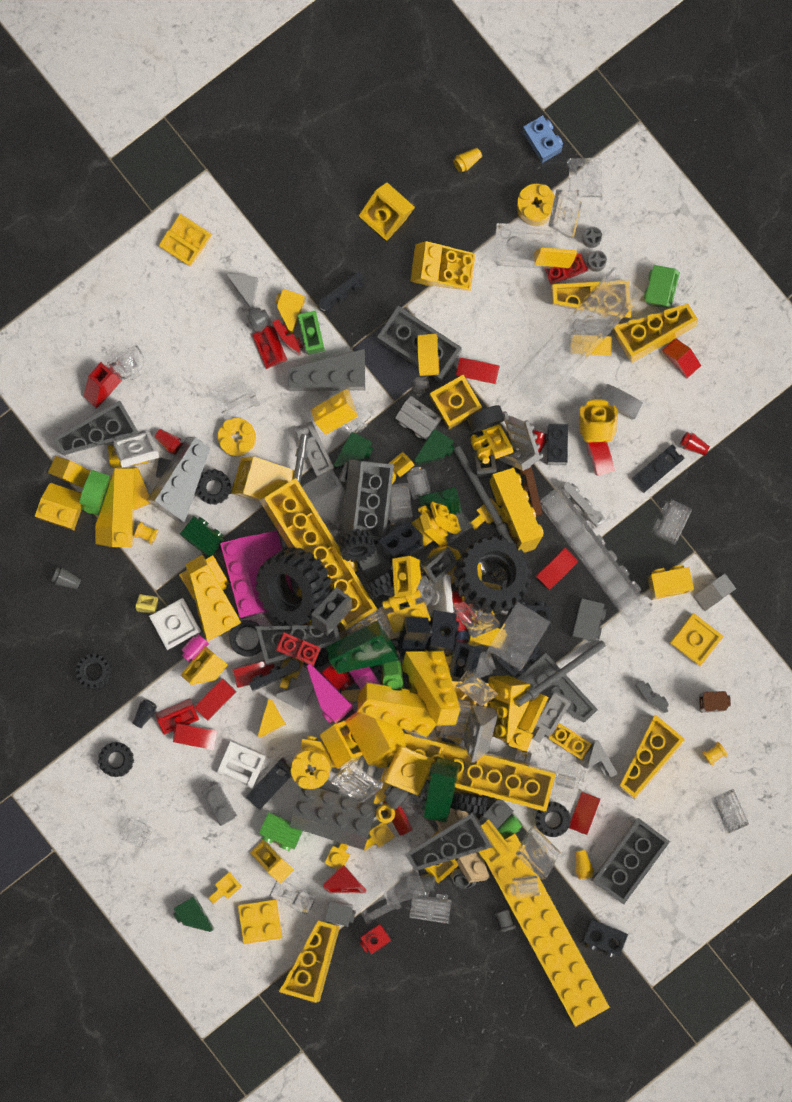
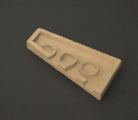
[436,808,489,883]

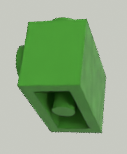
[644,265,680,309]

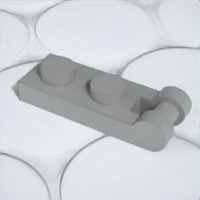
[294,421,334,477]

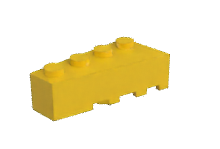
[185,555,241,642]
[620,714,685,800]

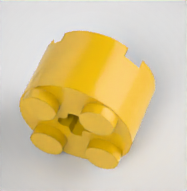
[517,184,556,226]
[579,399,618,442]
[291,746,331,789]

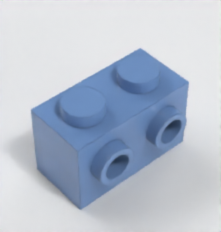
[522,115,563,163]

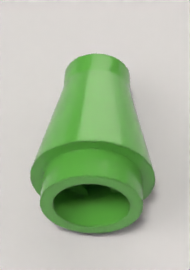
[497,814,523,839]

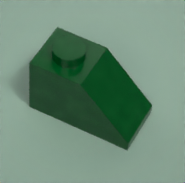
[414,429,455,465]
[334,432,374,469]
[173,896,215,932]

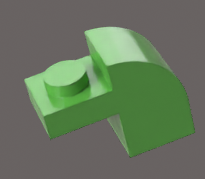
[79,470,110,516]

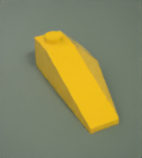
[95,468,134,548]

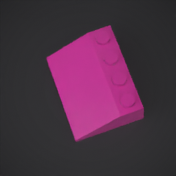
[220,531,294,619]
[307,663,353,724]

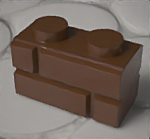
[699,691,731,713]

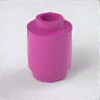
[181,634,209,662]

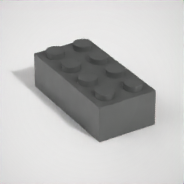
[377,306,462,383]
[341,459,394,541]
[290,788,377,850]
[591,818,670,904]

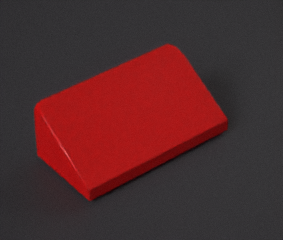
[252,326,287,369]
[155,699,199,735]
[569,792,601,835]
[383,801,413,836]

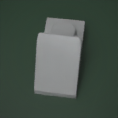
[586,740,618,778]

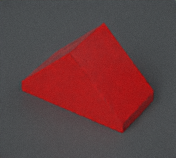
[662,338,701,379]
[323,865,367,893]

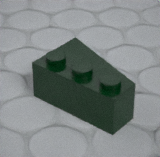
[326,621,399,674]
[422,757,460,823]

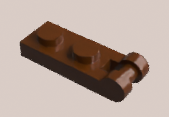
[520,467,543,517]

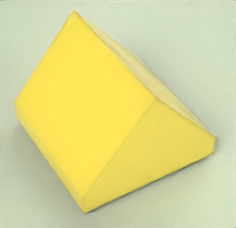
[136,594,158,614]

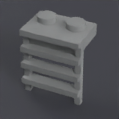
[499,411,543,471]

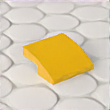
[159,214,213,266]

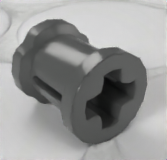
[494,909,516,933]

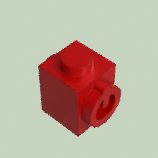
[360,924,391,954]

